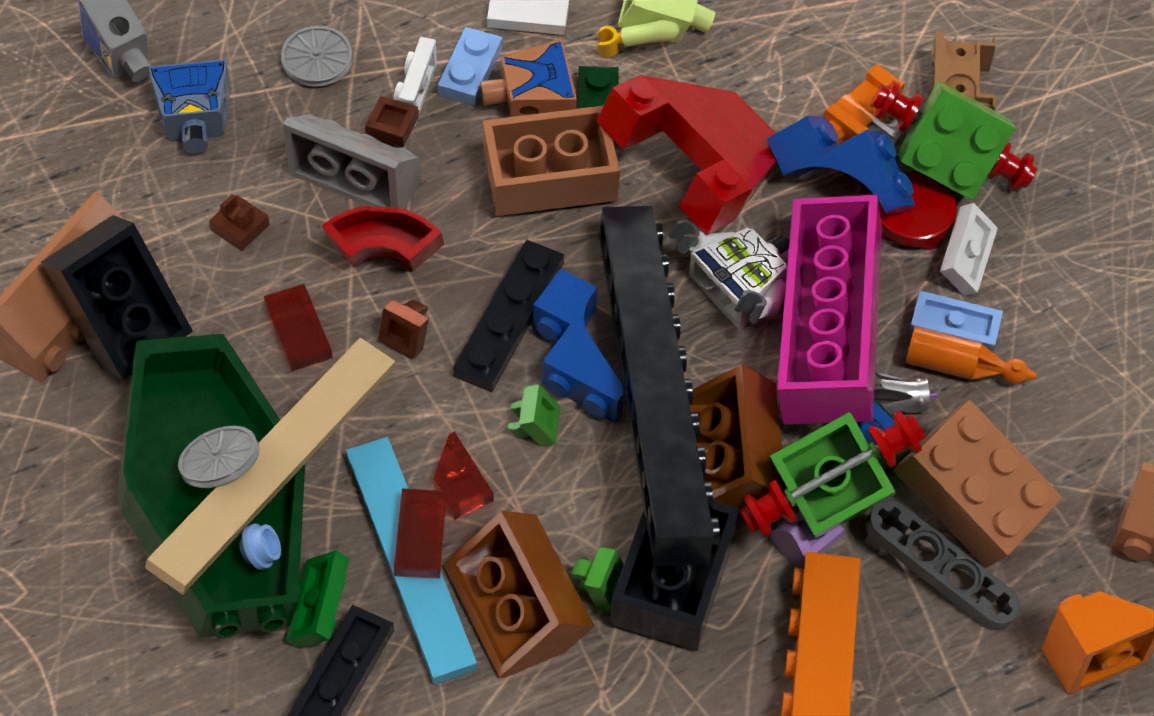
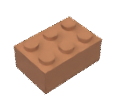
[483,106,620,216]
[893,399,1063,569]

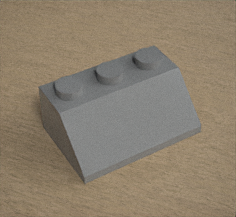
[283,114,421,209]

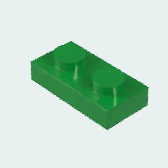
[285,550,350,648]

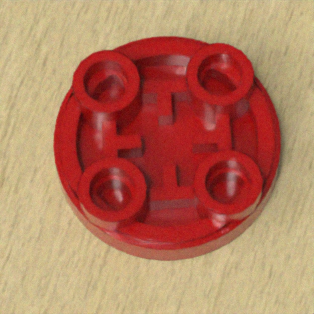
[878,172,957,250]

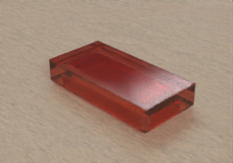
[264,284,333,371]
[394,488,447,579]

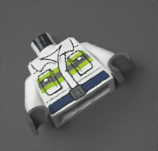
[668,219,790,330]

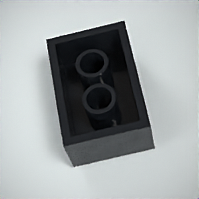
[41,215,193,380]
[610,501,740,651]

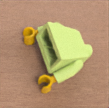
[597,0,715,58]

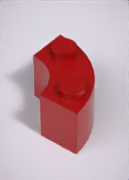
[322,205,444,271]

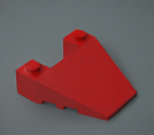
[596,75,777,236]

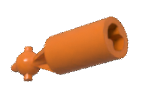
[905,326,1037,384]

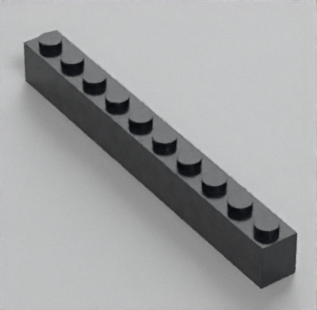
[599,206,720,567]

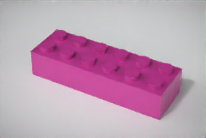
[777,195,882,424]

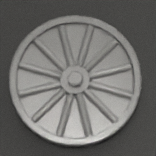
[281,26,353,87]
[178,426,260,488]

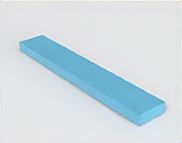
[346,437,477,685]

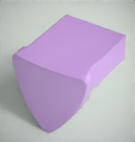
[770,511,845,568]

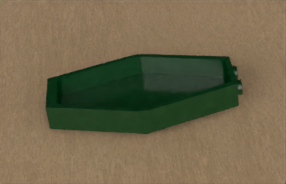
[117,334,305,638]

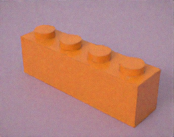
[780,551,861,716]

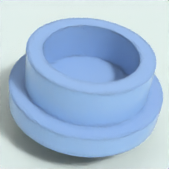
[240,524,281,570]

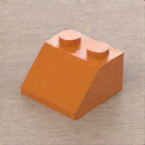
[1041,591,1154,695]

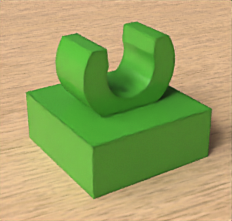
[508,384,561,446]
[571,547,624,612]

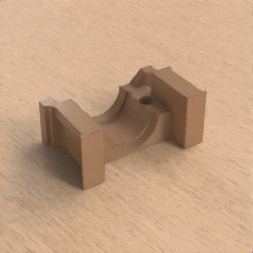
[931,31,996,111]

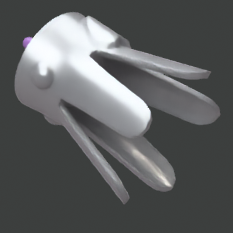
[874,372,939,415]

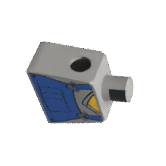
[78,0,151,82]

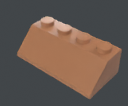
[0,192,123,383]

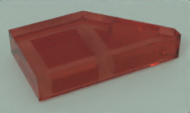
[433,431,494,520]

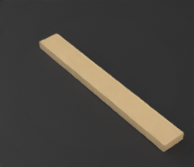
[145,338,395,595]

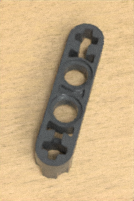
[861,500,1020,631]

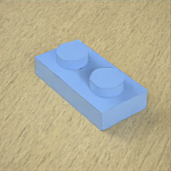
[437,27,503,106]
[909,291,1003,352]

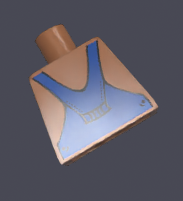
[480,40,577,117]

